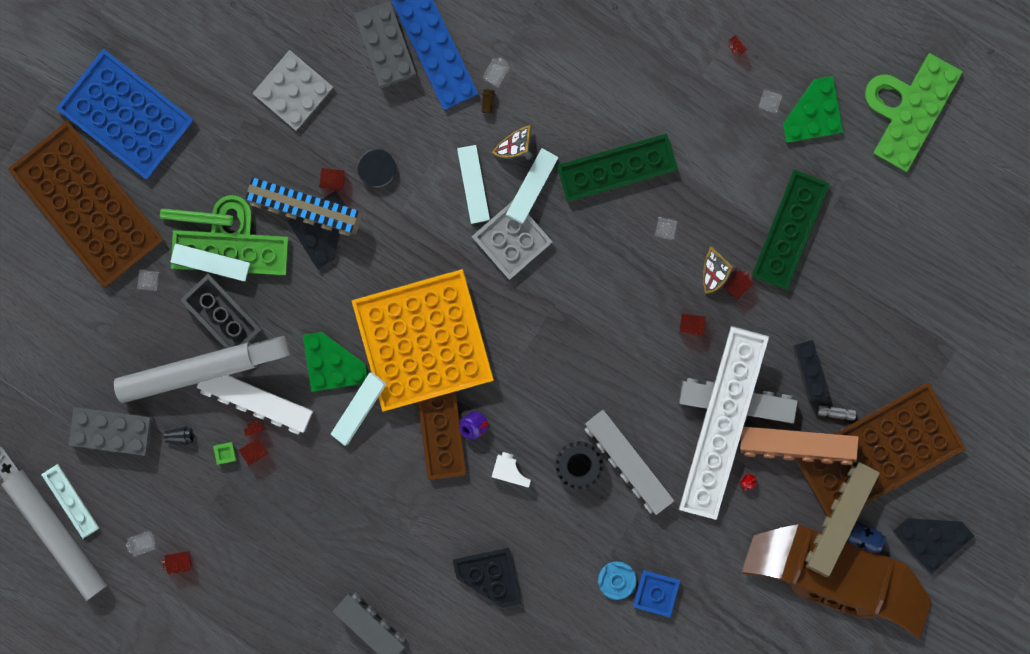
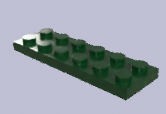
[556,133,678,202]
[751,169,830,290]

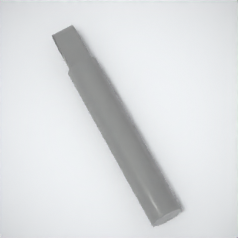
[114,336,291,403]
[0,446,108,601]

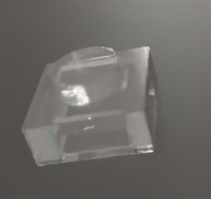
[758,90,782,114]
[654,217,678,241]
[137,270,159,291]

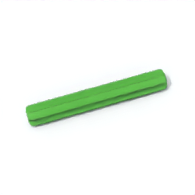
[160,209,234,226]

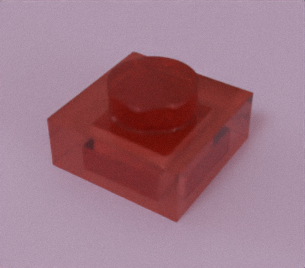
[728,35,747,57]
[244,421,266,437]

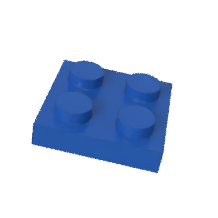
[633,570,680,617]

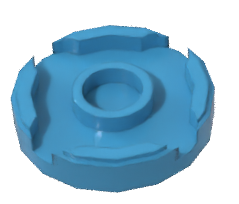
[598,561,636,600]

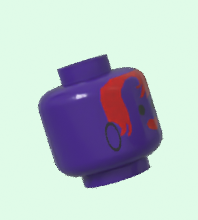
[460,411,488,440]

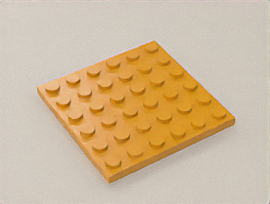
[351,269,494,412]

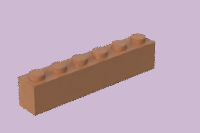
[740,427,858,465]

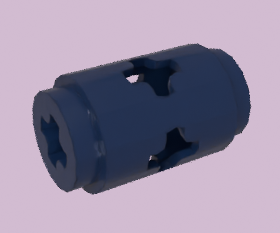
[846,521,886,554]

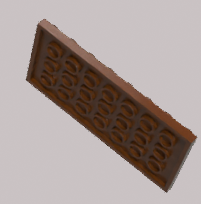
[8,121,164,288]
[794,382,966,517]

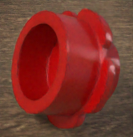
[739,473,757,491]

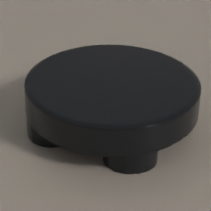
[357,149,396,188]

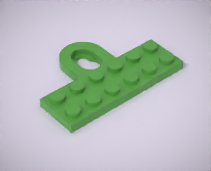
[865,53,963,172]
[171,195,289,275]

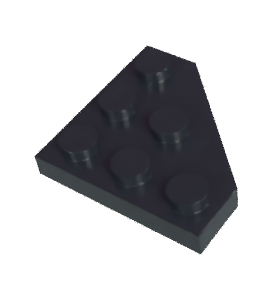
[287,190,346,270]
[893,518,974,574]
[453,547,521,608]

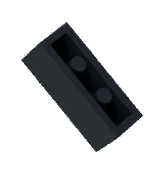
[792,340,829,401]

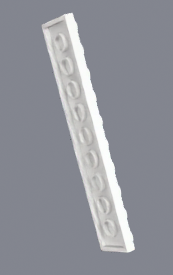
[679,326,769,520]

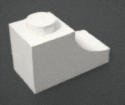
[492,452,531,488]

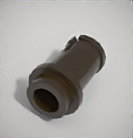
[481,89,496,113]

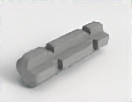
[818,406,856,421]

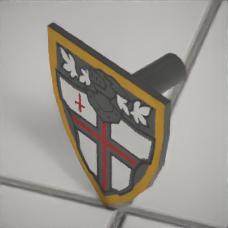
[492,125,533,160]
[703,246,736,294]

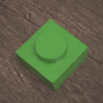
[213,442,237,465]

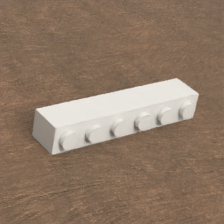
[197,375,313,434]

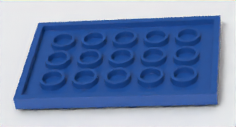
[56,48,194,180]

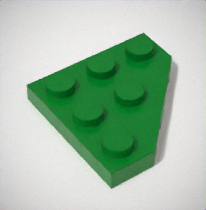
[782,76,843,143]
[303,332,368,392]

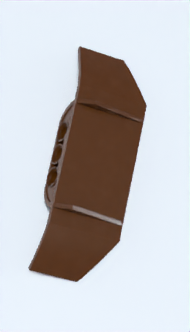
[742,524,932,638]

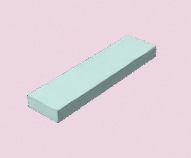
[457,145,490,224]
[506,148,558,224]
[171,244,250,282]
[331,372,387,446]
[41,464,100,539]

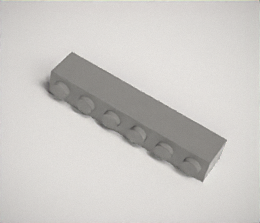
[679,378,797,423]
[584,410,674,515]

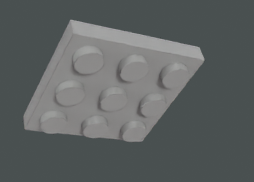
[252,50,334,131]
[472,201,552,280]

